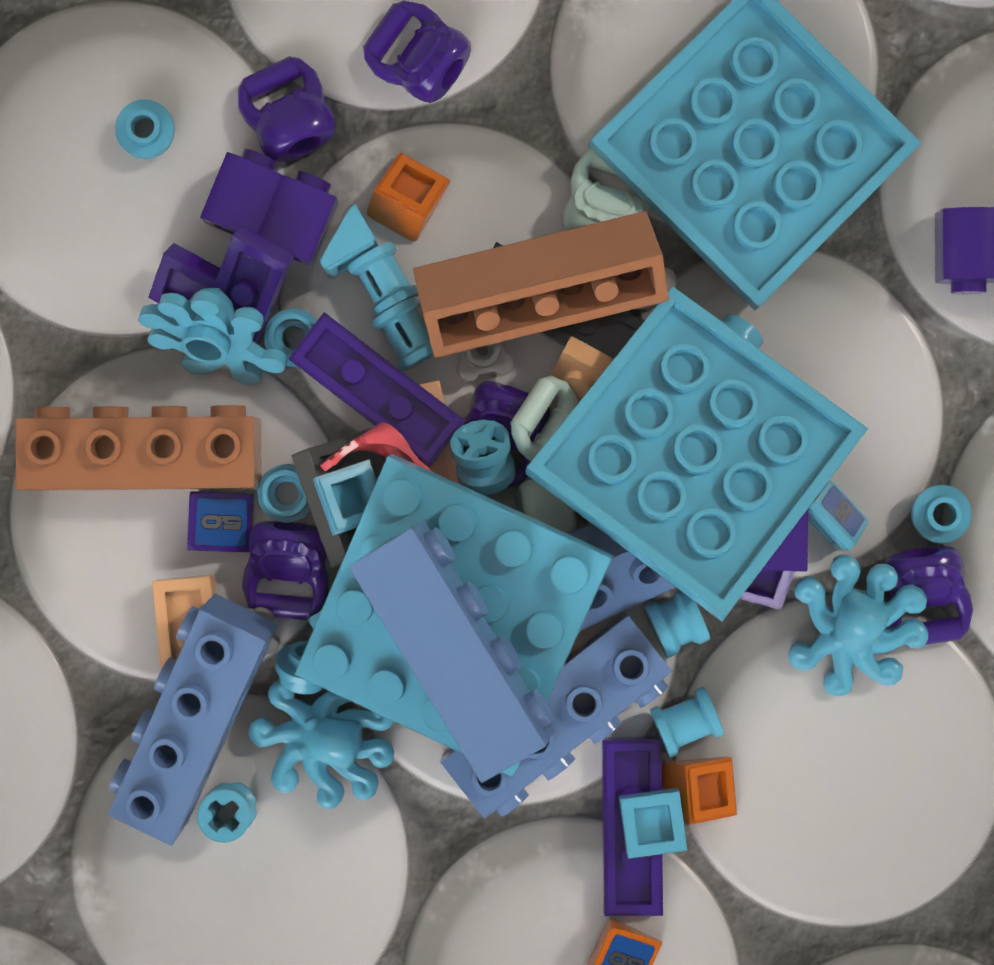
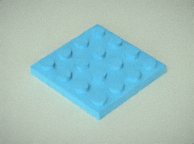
[588,0,922,311]
[526,286,869,622]
[294,454,614,777]

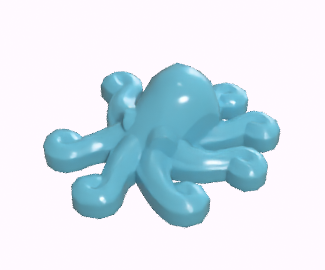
[138,287,287,385]
[788,554,928,696]
[248,680,394,809]

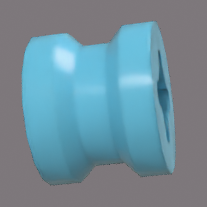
[450,420,516,495]
[643,589,711,659]

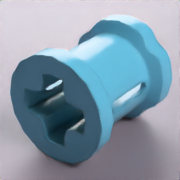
[347,241,419,317]
[371,296,434,373]
[649,687,724,758]
[197,782,257,843]

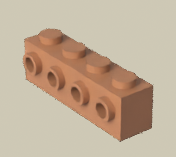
[413,211,669,358]
[15,405,261,491]

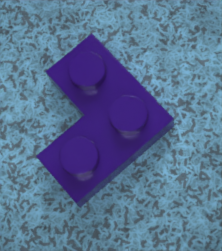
[148,225,295,344]

